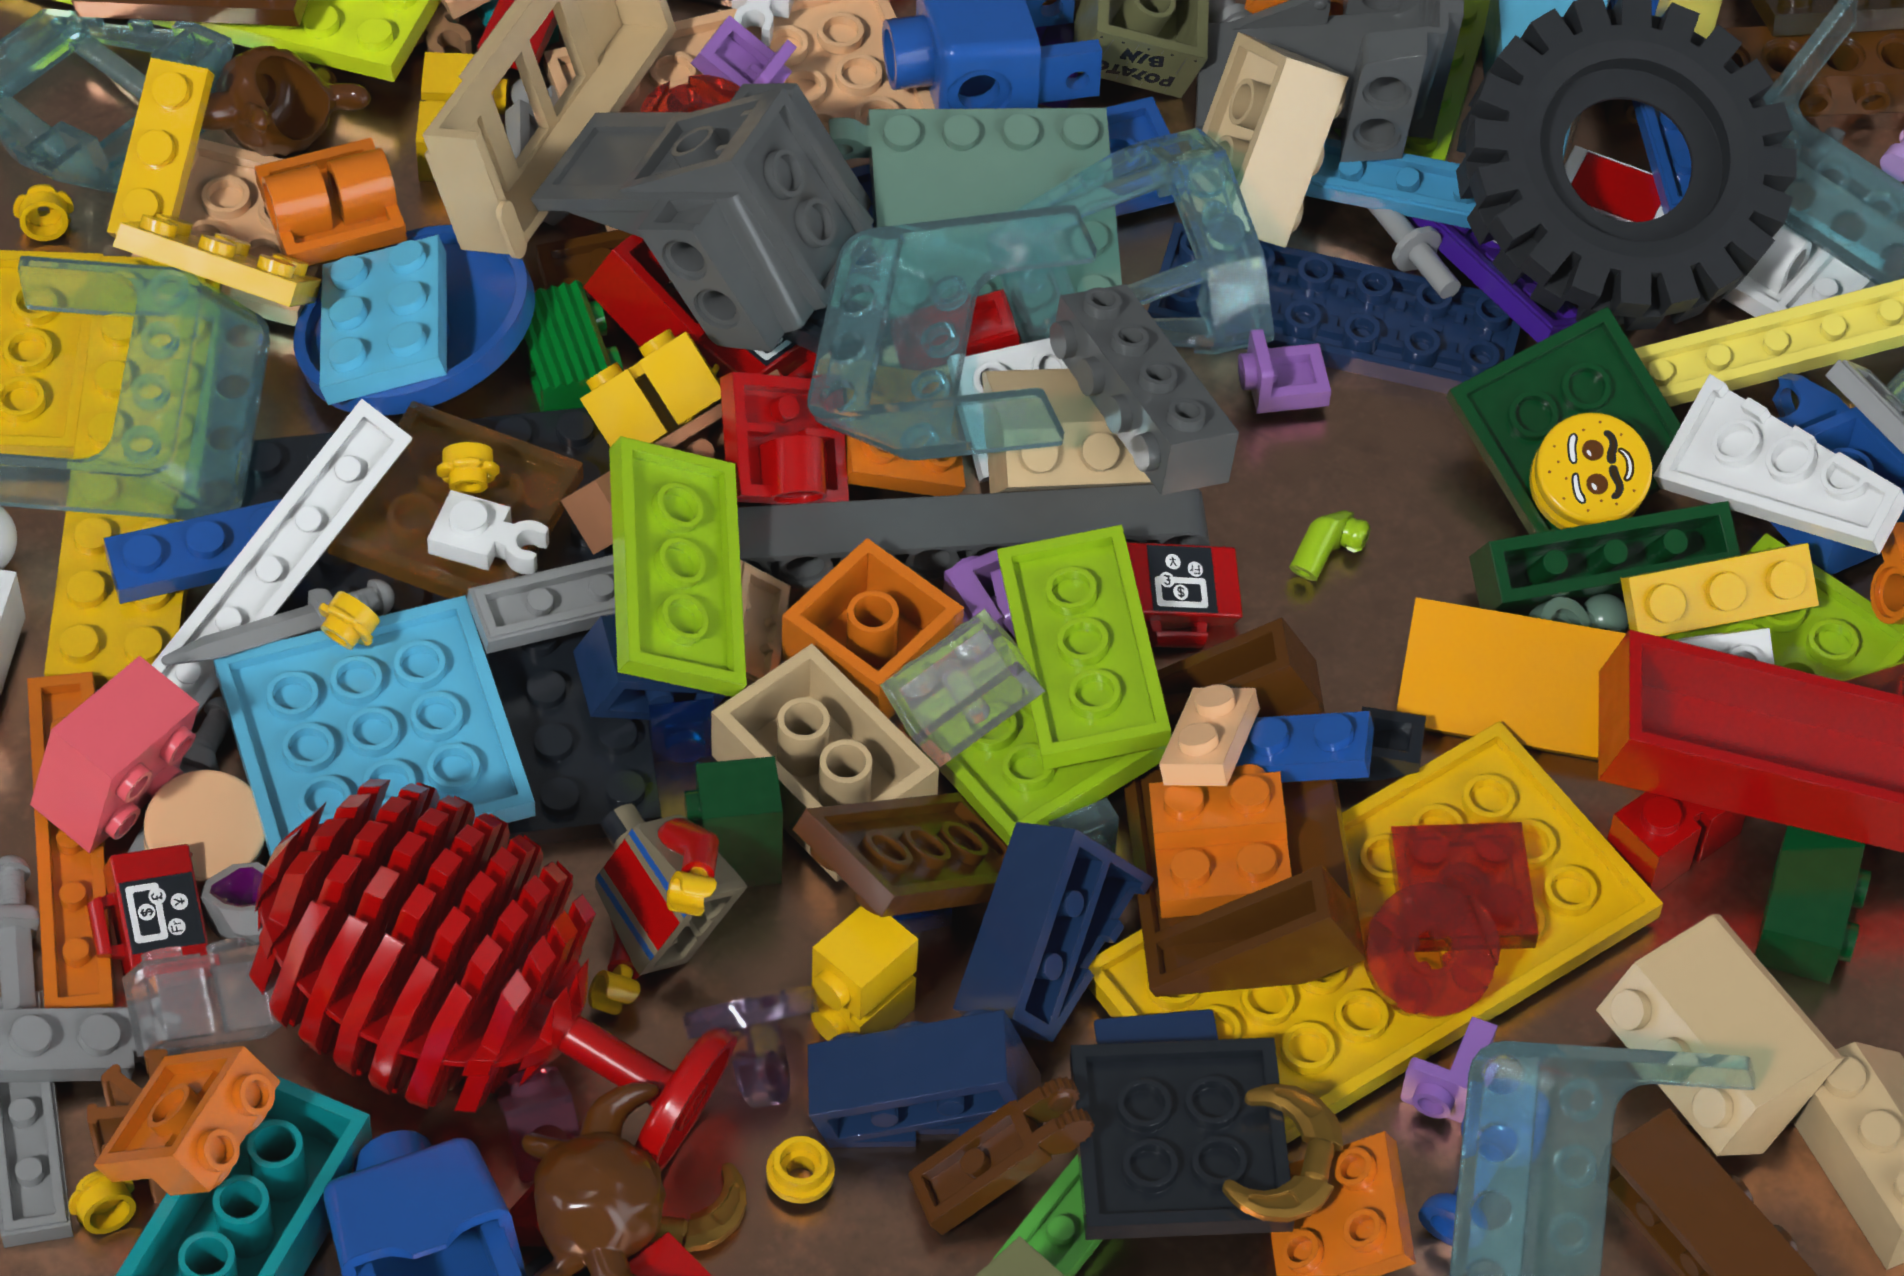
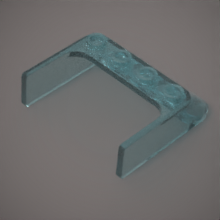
[1763,0,1904,285]
[808,204,1097,460]
[0,256,270,520]
[1449,1041,1756,1276]

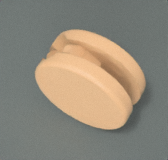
[144,770,266,894]

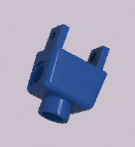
[882,0,1102,109]
[323,1130,526,1276]

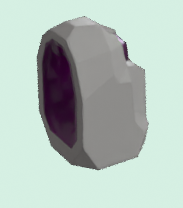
[199,862,266,950]

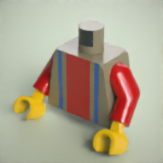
[588,804,747,1015]

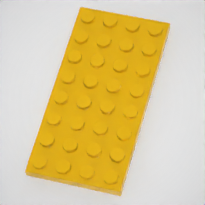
[1087,721,1663,1143]

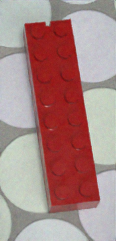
[1598,629,1904,853]

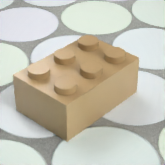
[711,644,939,882]

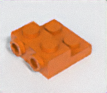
[1149,764,1292,918]
[94,1046,281,1196]

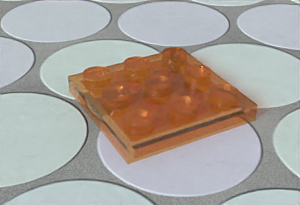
[328,401,584,599]

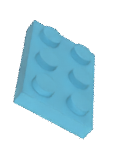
[319,235,447,405]

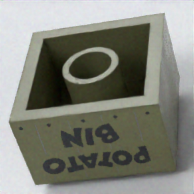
[1073,0,1209,98]

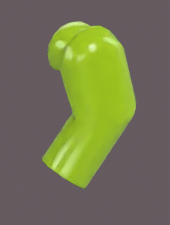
[1289,510,1371,581]

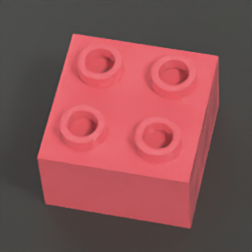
[30,656,200,853]

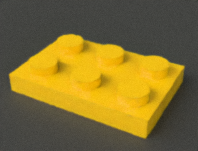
[113,213,322,307]

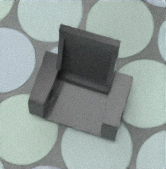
[1195,0,1464,162]
[531,83,876,352]

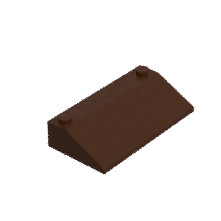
[1124,617,1366,997]

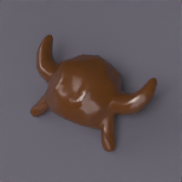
[201,45,371,158]
[521,1082,666,1276]

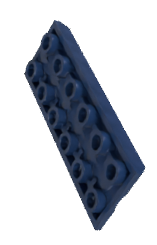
[1147,222,1521,394]

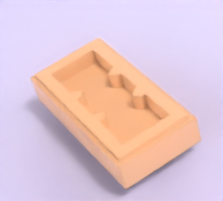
[740,560,791,690]

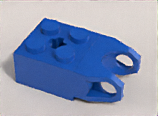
[1769,373,1904,575]

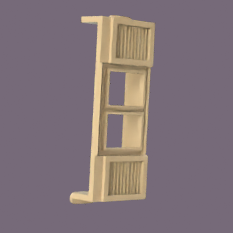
[423,0,676,259]

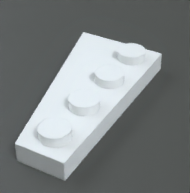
[1653,374,1904,554]

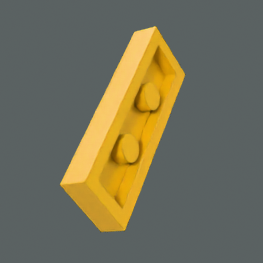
[107,58,215,238]
[1620,543,1819,637]

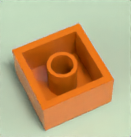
[781,538,964,719]

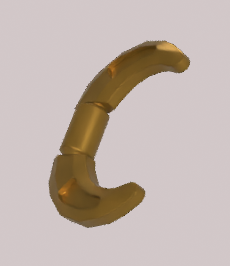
[1222,1084,1343,1223]
[650,1162,747,1252]

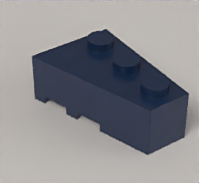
[953,822,1154,1042]
[808,1009,1043,1148]

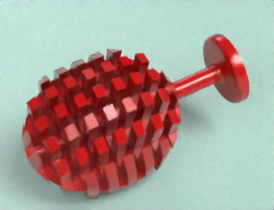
[249,779,737,1171]

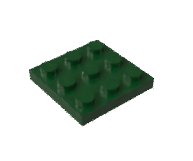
[1446,306,1681,535]

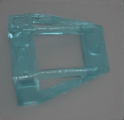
[0,8,235,194]
[987,128,1275,355]

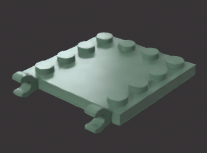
[829,108,1122,335]

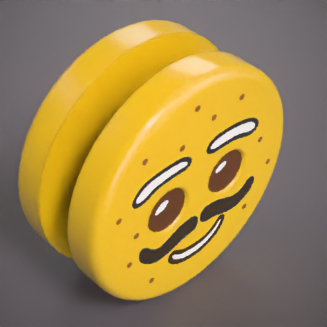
[1529,413,1652,529]

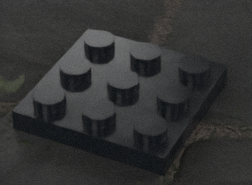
[1069,1038,1295,1240]

